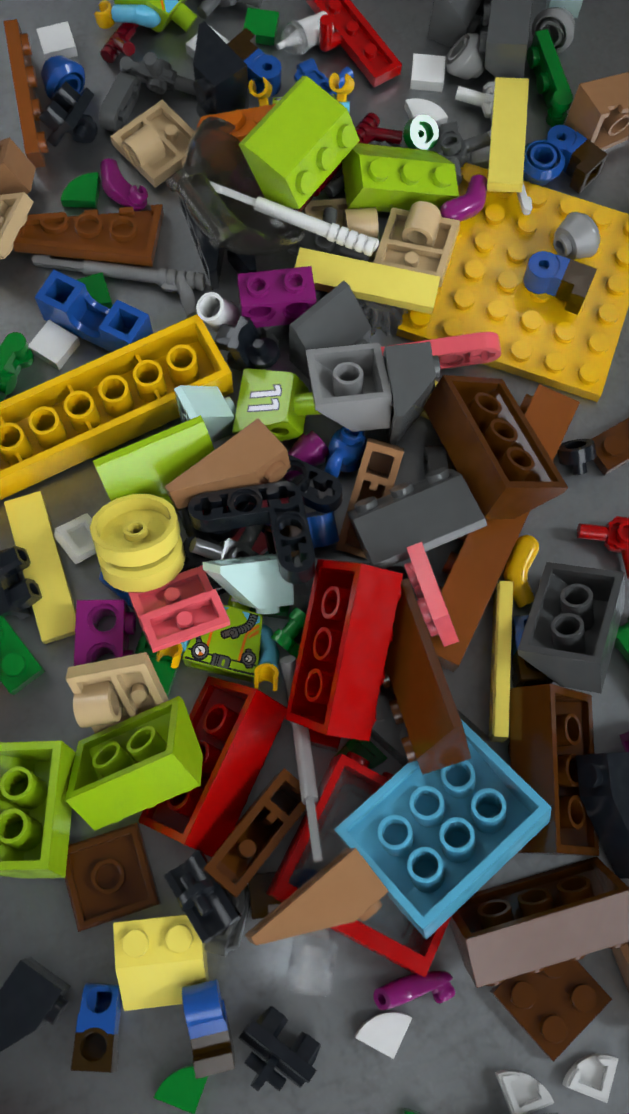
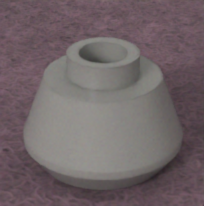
[532,7,575,54]
[445,33,485,80]
[553,212,600,260]

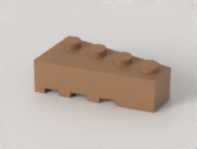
[564,72,629,151]

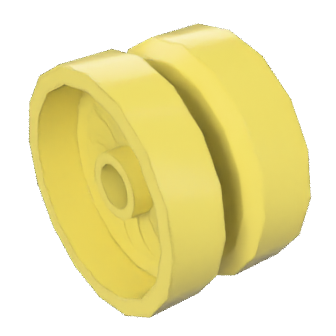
[89,494,186,592]

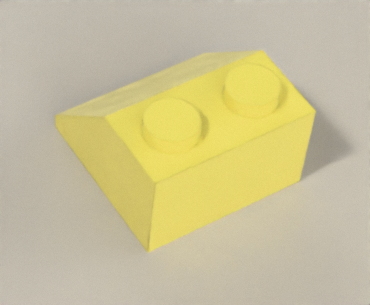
[113,914,209,1011]

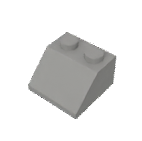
[306,342,392,432]

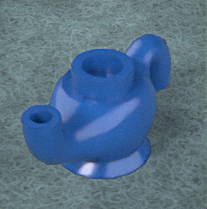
[325,426,367,478]

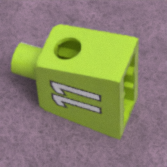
[232,368,321,441]

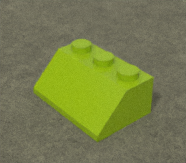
[239,76,360,209]
[342,143,459,212]
[93,415,215,509]
[65,696,203,830]
[0,740,76,879]

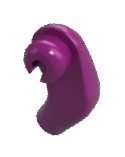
[100,158,148,211]
[440,175,487,222]
[373,971,456,1010]

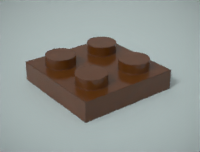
[490,961,612,1062]

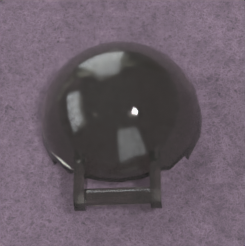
[166,117,306,256]

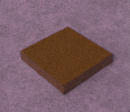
[65,823,161,932]

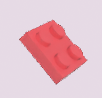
[404,542,459,647]

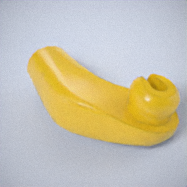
[504,535,539,608]

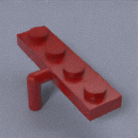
[305,0,402,88]

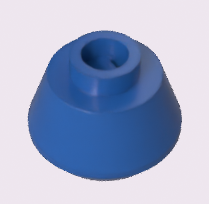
[41,55,85,99]
[523,140,565,186]

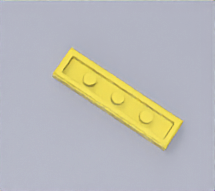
[487,77,529,193]
[294,247,440,314]
[4,491,76,644]
[488,581,513,743]

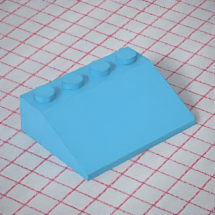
[334,718,552,940]

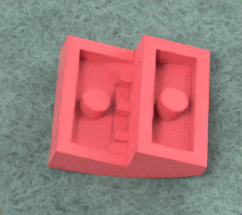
[128,565,230,653]

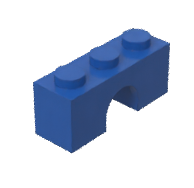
[34,269,153,352]

